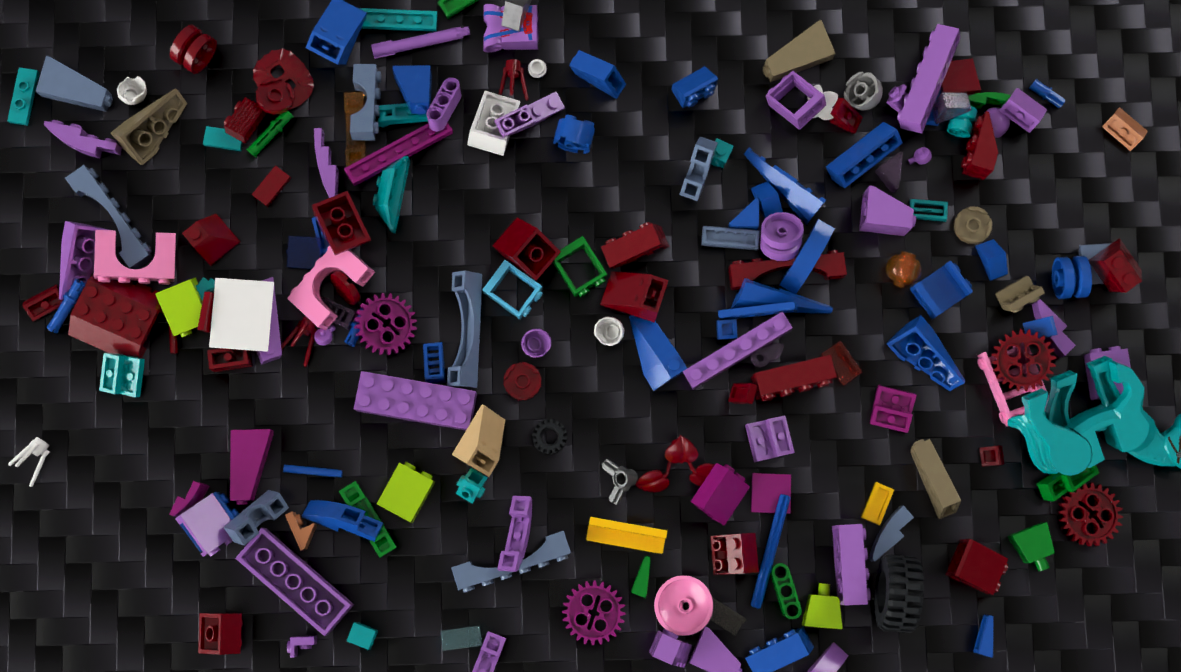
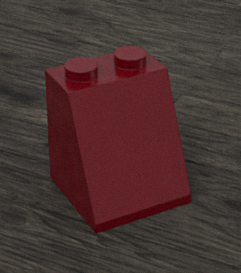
[493,218,561,281]
[1089,238,1142,293]
[945,539,1008,595]

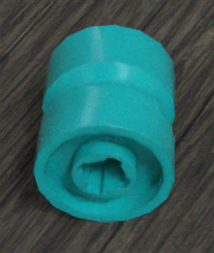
[947,104,978,138]

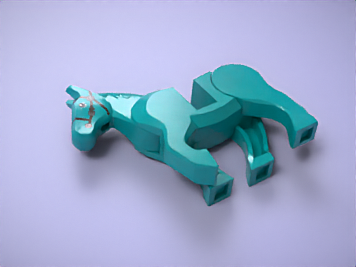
[1007,356,1181,476]

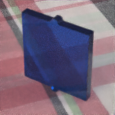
[286,236,323,269]

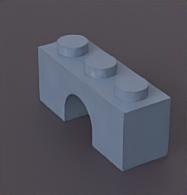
[680,137,718,201]
[224,490,289,546]

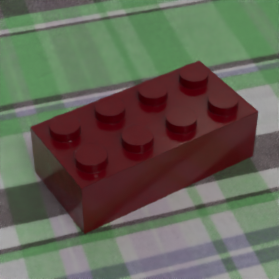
[751,355,837,402]

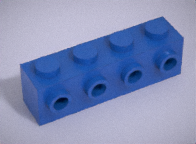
[826,122,903,188]

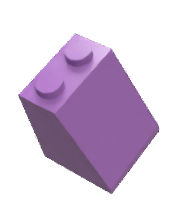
[859,186,916,236]

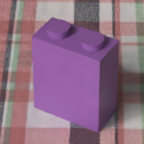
[1084,346,1131,400]

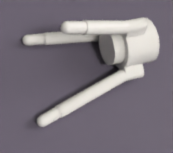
[8,437,50,487]

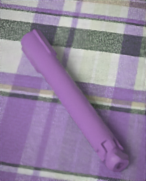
[371,27,470,59]

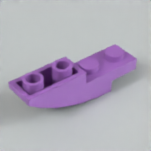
[494,92,565,138]
[44,120,122,158]

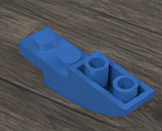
[302,500,383,542]

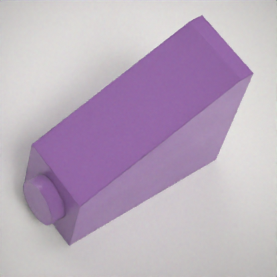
[689,626,743,672]

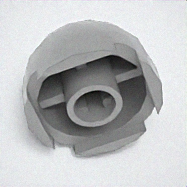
[844,72,883,111]

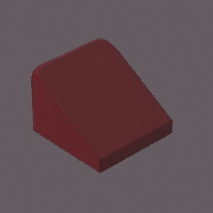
[979,445,1004,467]

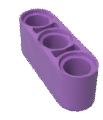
[426,78,462,131]

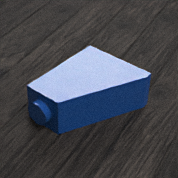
[569,50,626,99]
[393,65,432,115]

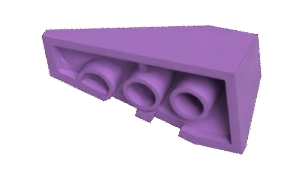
[59,221,110,300]

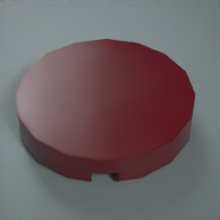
[256,78,294,114]
[330,270,360,305]
[504,362,542,400]

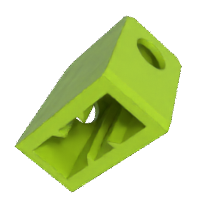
[802,583,842,629]

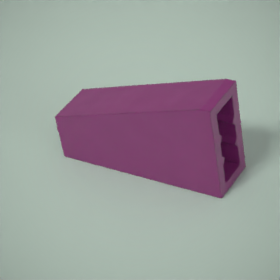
[230,429,273,505]

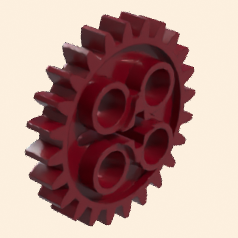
[991,328,1056,391]
[1057,483,1123,546]

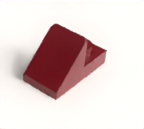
[829,97,863,134]

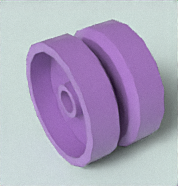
[760,212,804,261]

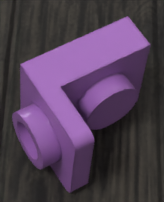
[287,635,317,658]

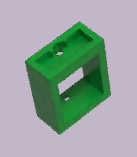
[553,236,607,297]

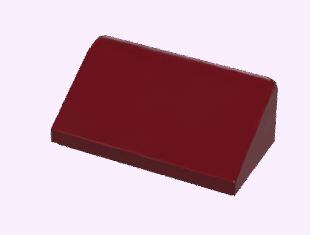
[22,284,63,321]

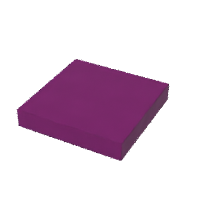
[751,473,791,514]

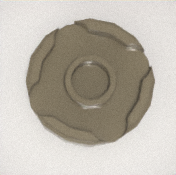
[954,206,992,244]

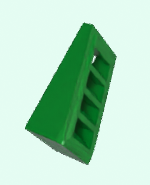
[631,556,651,598]

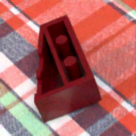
[601,222,670,269]

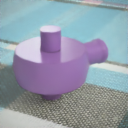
[908,147,932,165]
[314,325,336,345]

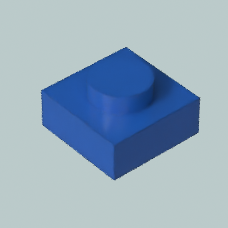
[716,319,738,339]

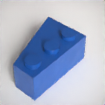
[745,626,814,672]

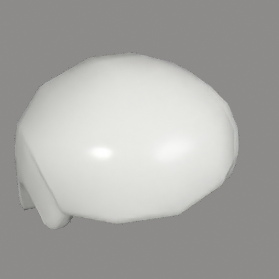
[117,76,147,105]
[594,317,624,346]

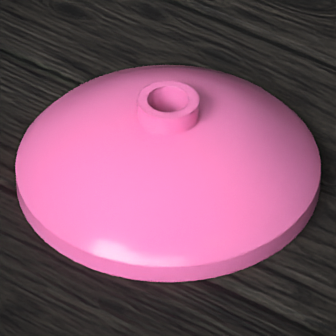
[654,576,713,636]

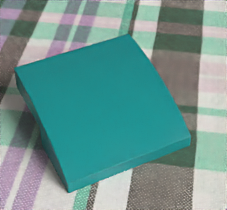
[99,353,145,397]

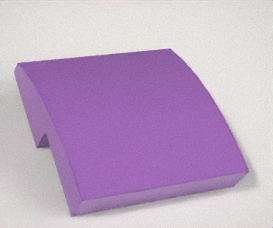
[745,415,795,462]

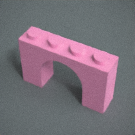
[94,230,176,285]
[287,246,375,331]

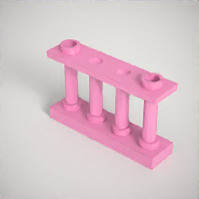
[977,343,1049,427]

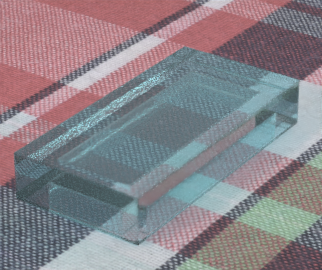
[441,626,482,651]

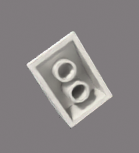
[467,91,520,156]

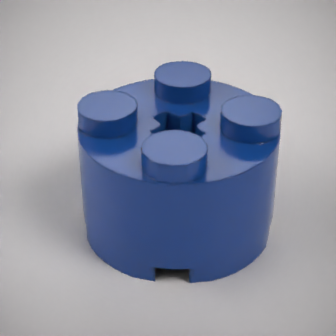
[553,115,595,154]

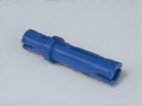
[47,279,86,333]

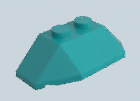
[373,156,410,234]

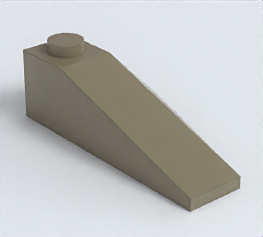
[111,88,187,165]

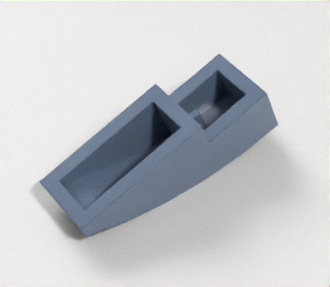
[869,506,914,562]

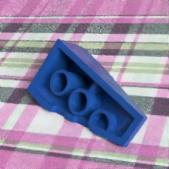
[629,315,687,391]
[887,315,965,391]

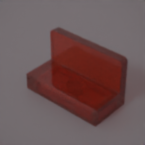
[821,341,862,385]

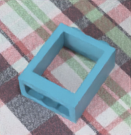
[482,260,543,319]

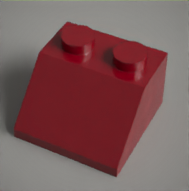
[198,613,243,655]

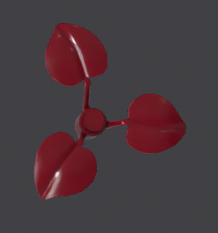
[635,435,715,492]

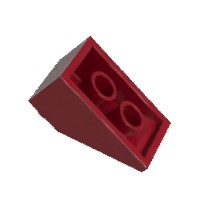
[312,191,371,255]

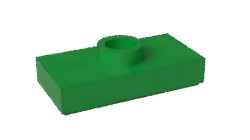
[438,0,479,19]

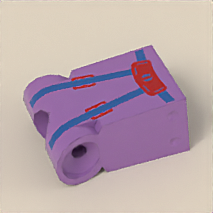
[483,4,538,52]

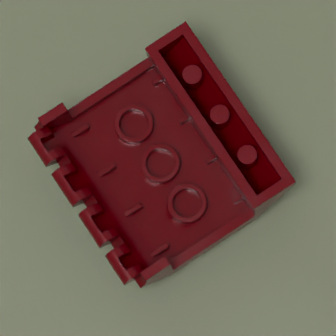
[68,274,164,358]

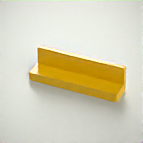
[586,517,667,554]

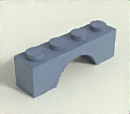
[350,64,381,141]

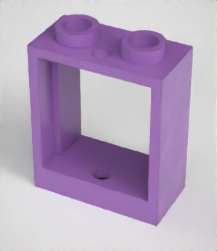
[766,71,826,130]

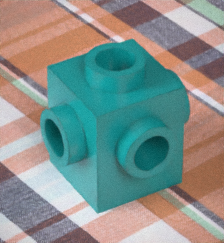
[456,468,488,504]

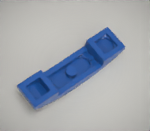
[779,219,835,294]

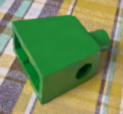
[1008,522,1054,572]

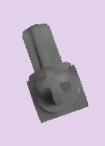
[602,459,638,505]

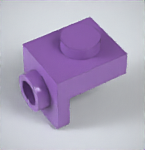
[886,84,907,112]

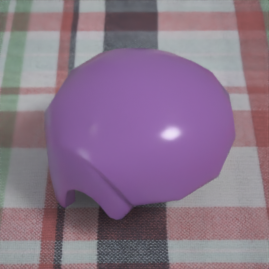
[984,107,1010,138]
[521,329,551,358]

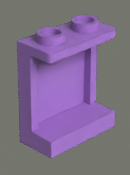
[175,493,232,557]

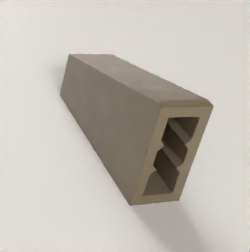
[763,20,836,82]
[910,439,961,519]

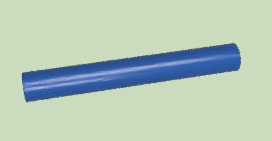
[283,465,343,478]

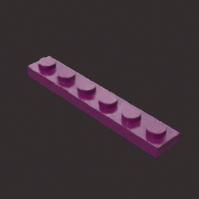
[344,122,453,186]

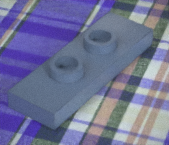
[701,226,760,250]

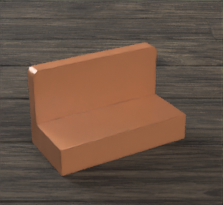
[1102,107,1148,151]

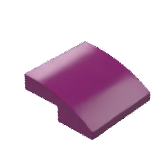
[870,385,917,433]
[169,481,209,517]

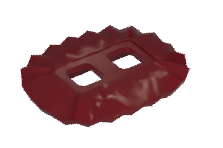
[253,48,314,110]

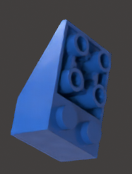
[305,0,367,65]

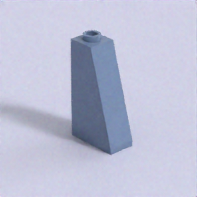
[36,56,113,112]

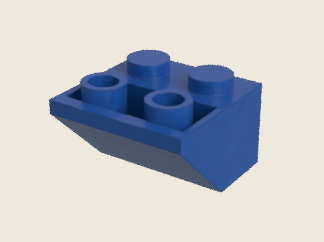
[671,66,718,108]

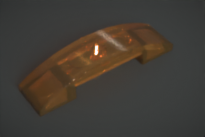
[344,92,366,167]

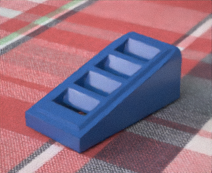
[423,342,446,384]
[973,614,993,658]

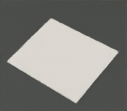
[209,278,274,352]

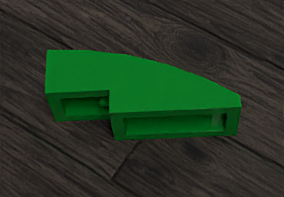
[1036,465,1099,501]

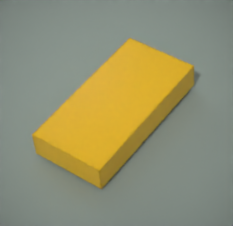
[861,482,894,526]

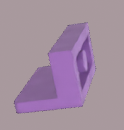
[999,88,1047,133]

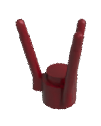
[498,59,529,101]
[281,317,317,367]

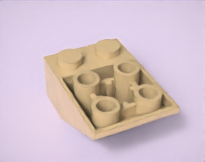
[452,404,505,477]

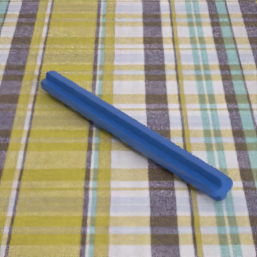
[751,494,790,609]

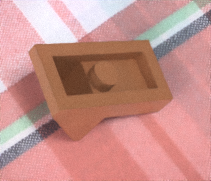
[285,512,317,551]

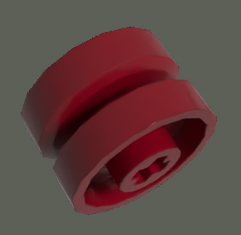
[169,24,217,74]

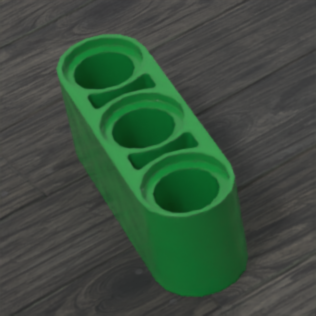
[770,563,802,619]

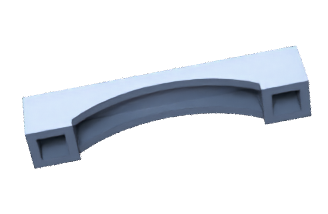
[65,165,154,269]
[447,270,482,389]
[451,531,571,592]

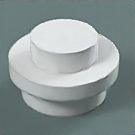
[528,59,547,78]

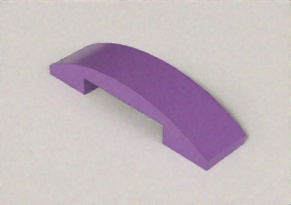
[497,496,532,572]
[472,631,506,672]

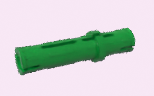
[246,111,294,158]

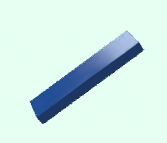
[718,302,798,320]

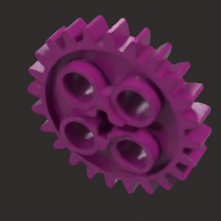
[354,293,417,355]
[562,580,626,645]

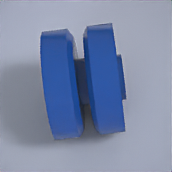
[1052,256,1092,299]

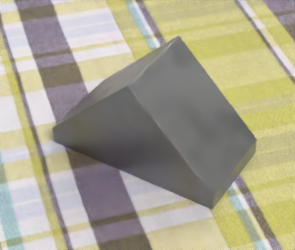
[501,0,531,32]

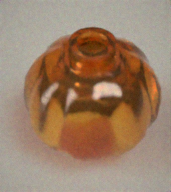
[886,251,922,288]

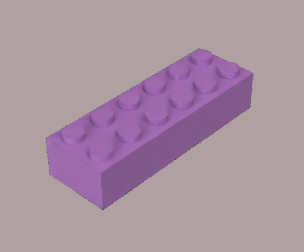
[354,371,477,431]
[235,528,354,636]

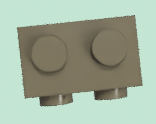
[996,276,1045,313]

